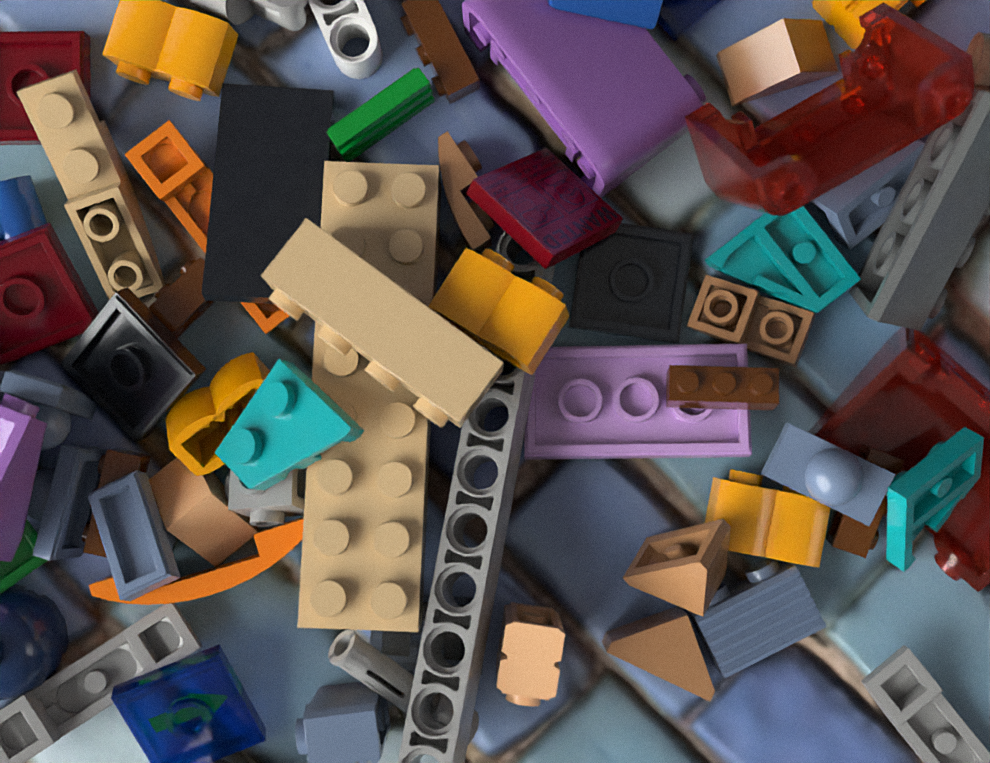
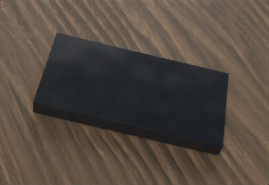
[202,83,335,304]

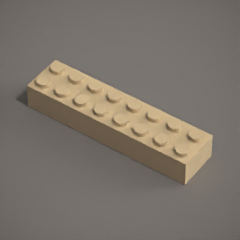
[297,161,442,632]

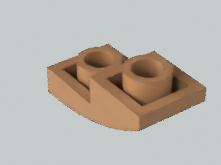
[438,131,495,254]
[687,275,815,368]

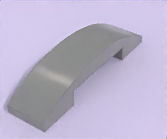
[0,603,203,763]
[861,645,990,763]

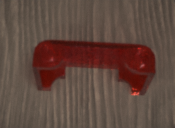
[684,2,975,216]
[808,327,990,592]

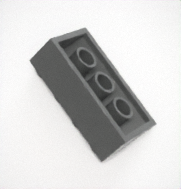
[849,86,990,331]

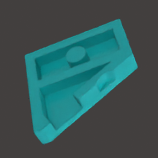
[704,192,861,314]
[215,359,365,491]
[886,427,984,572]

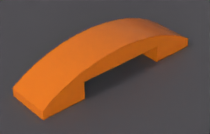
[124,120,290,334]
[89,517,304,605]

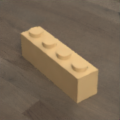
[261,218,503,428]

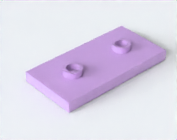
[524,344,752,460]

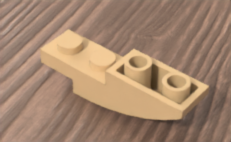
[17,70,165,300]

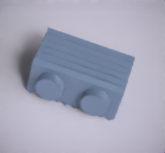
[687,558,826,678]
[295,682,391,763]

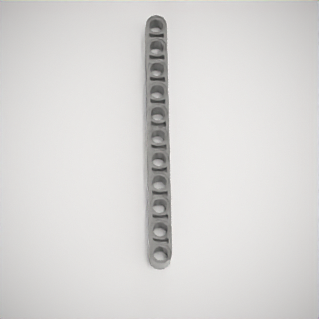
[398,231,555,763]

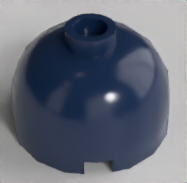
[0,584,69,701]

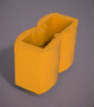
[103,0,238,101]
[428,248,570,375]
[165,352,270,476]
[704,469,831,568]

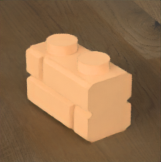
[496,602,565,707]

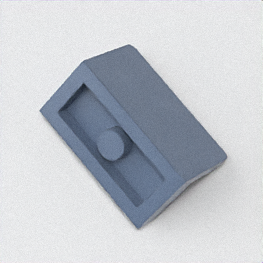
[796,119,925,250]

